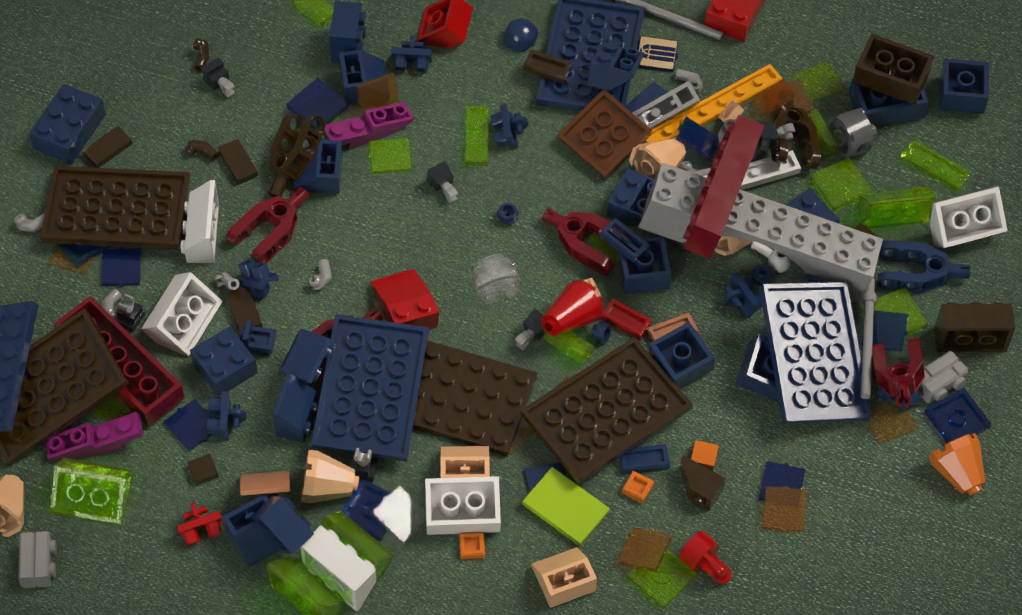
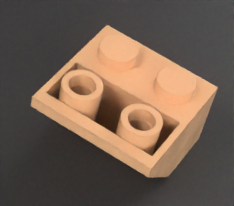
[441,446,490,478]
[531,547,597,608]

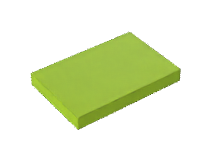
[522,467,610,546]

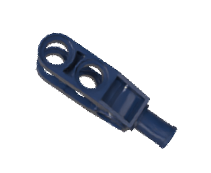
[877,240,971,293]

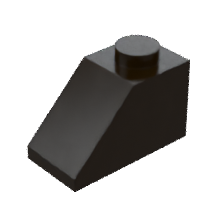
[680,455,726,511]

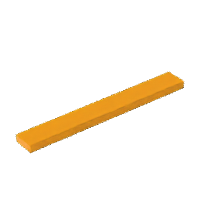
[644,64,783,143]

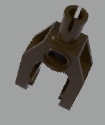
[770,91,821,170]
[268,113,325,197]

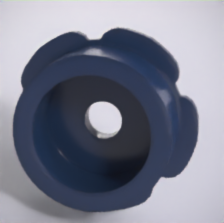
[496,203,519,224]
[752,264,775,286]
[591,321,611,344]

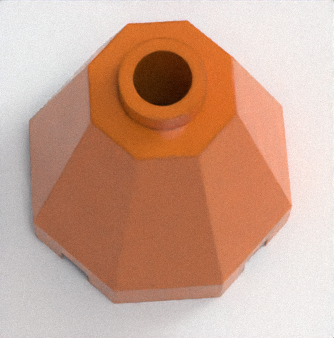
[928,433,986,496]

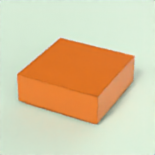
[691,440,719,470]
[622,471,654,504]
[459,532,485,559]

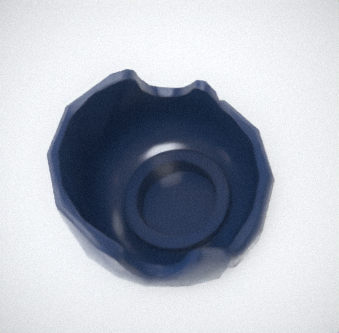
[503,18,538,52]

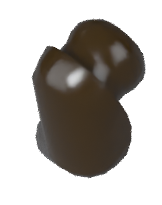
[193,38,209,72]
[185,139,219,161]

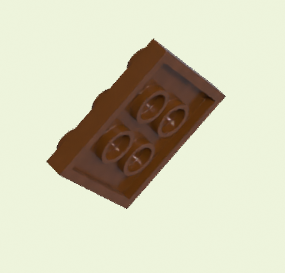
[557,90,653,180]

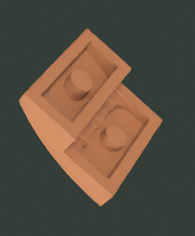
[240,470,291,495]

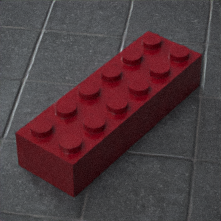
[683,115,765,259]
[54,296,185,428]

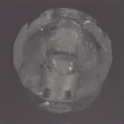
[469,253,522,305]

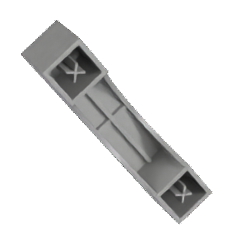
[638,163,883,303]

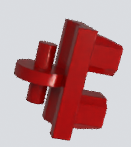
[177,502,222,546]

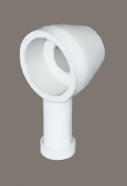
[751,242,791,273]

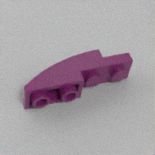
[323,102,414,149]
[46,412,143,461]

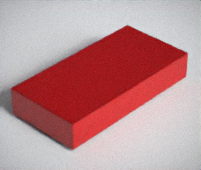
[600,298,652,340]

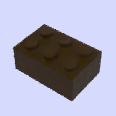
[853,33,935,105]
[934,302,1015,352]

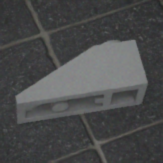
[633,81,700,129]

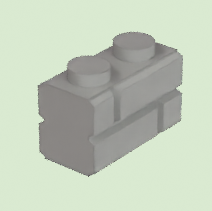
[918,351,968,404]
[18,531,57,588]

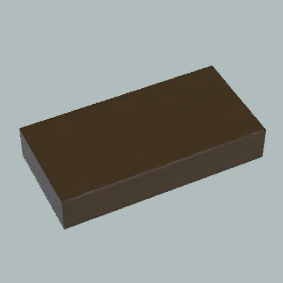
[523,50,572,84]
[82,126,133,168]
[218,139,258,184]
[226,286,263,332]

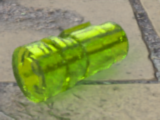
[544,331,594,365]

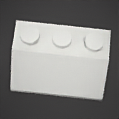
[181,180,219,263]
[929,186,1007,248]
[141,272,222,356]
[425,476,501,535]
[300,525,376,612]

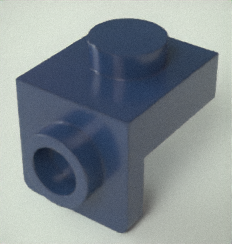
[240,319,277,354]

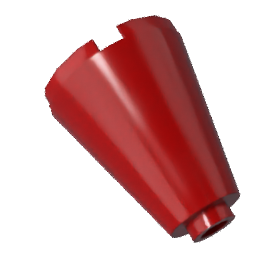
[541,280,603,336]

